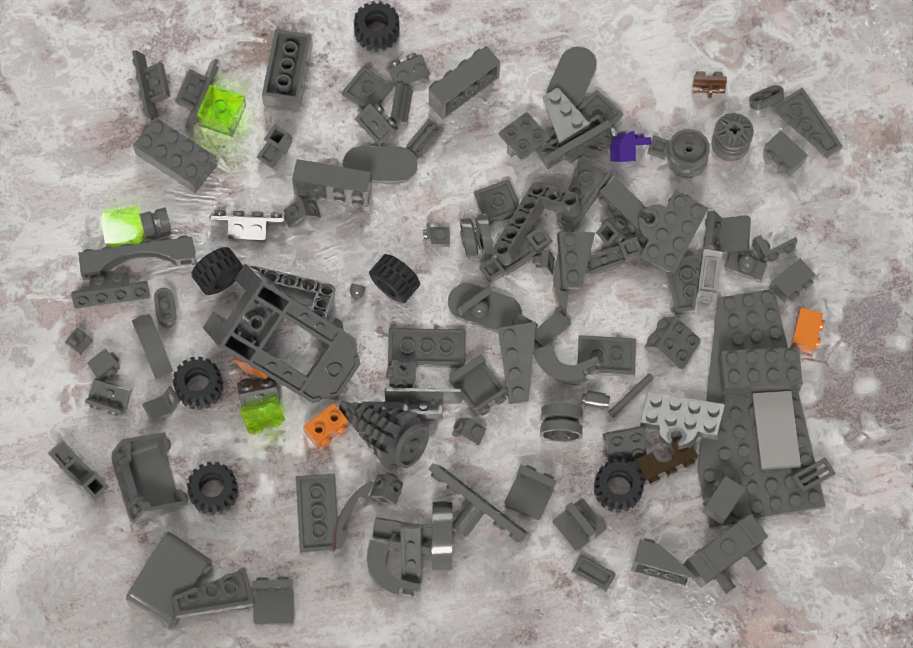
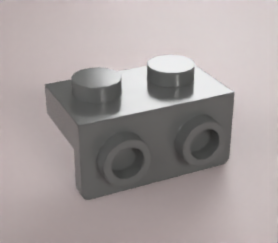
[386,52,431,88]
[85,378,132,416]

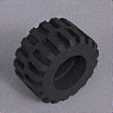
[354,1,400,52]
[191,247,243,295]
[369,254,421,303]
[173,356,223,410]
[594,459,645,513]
[187,462,238,515]

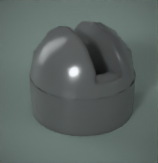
[350,284,366,299]

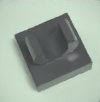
[533,250,555,275]
[65,328,93,355]

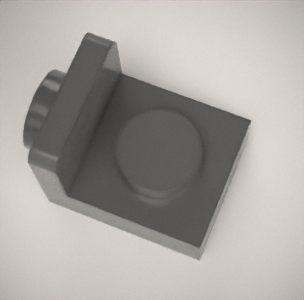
[423,223,450,247]

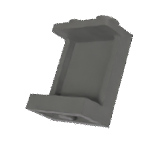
[449,354,508,417]

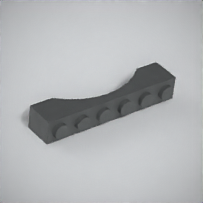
[78,236,197,280]

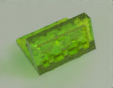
[101,205,144,248]

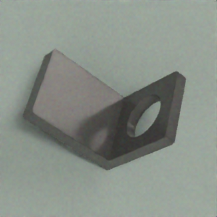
[284,198,321,226]
[142,386,180,421]

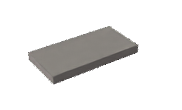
[752,391,801,470]

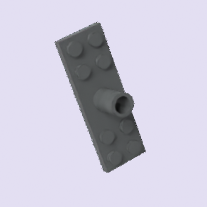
[428,463,532,543]

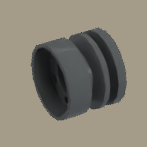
[711,113,754,161]

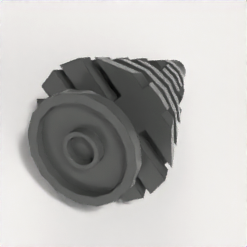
[339,400,429,468]

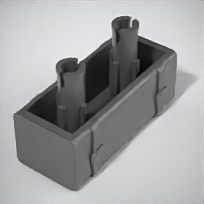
[683,513,768,594]

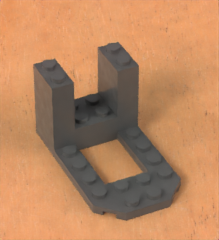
[202,264,360,403]

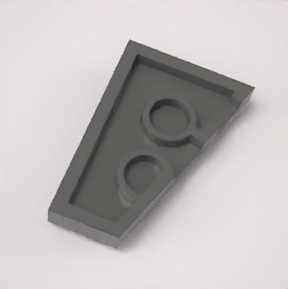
[666,254,702,315]

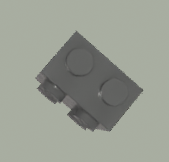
[703,210,751,254]
[644,317,700,369]
[505,465,557,520]
[252,577,294,625]

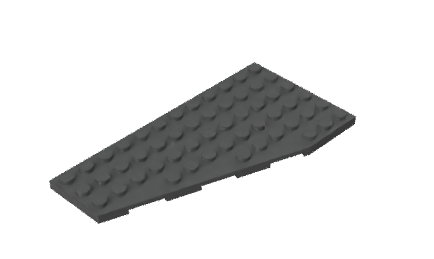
[697,289,826,528]

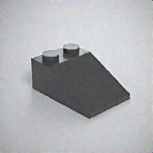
[631,538,694,587]

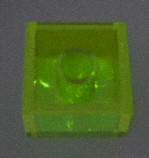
[196,84,246,137]

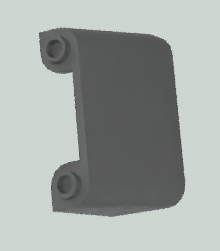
[111,432,188,524]
[126,531,213,630]

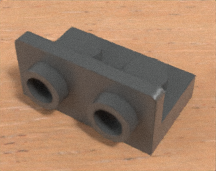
[354,102,399,146]

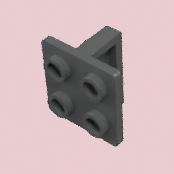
[499,112,550,160]
[237,377,281,412]
[602,426,647,463]
[553,498,606,552]

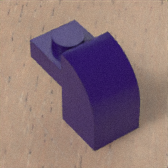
[610,130,652,162]

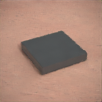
[342,66,393,109]
[474,180,519,226]

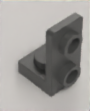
[752,235,798,263]

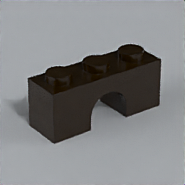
[634,438,698,486]

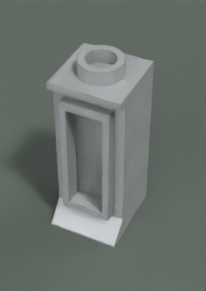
[696,249,723,303]

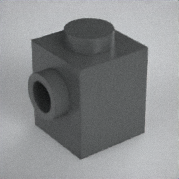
[87,348,120,381]

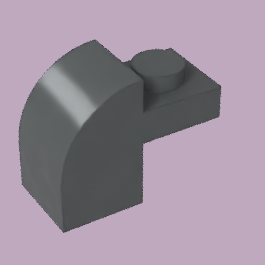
[256,124,293,169]

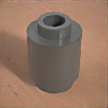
[581,390,610,412]

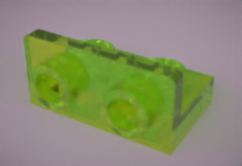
[239,395,285,434]

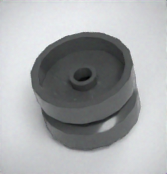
[667,129,710,177]
[459,213,494,259]
[540,403,583,442]

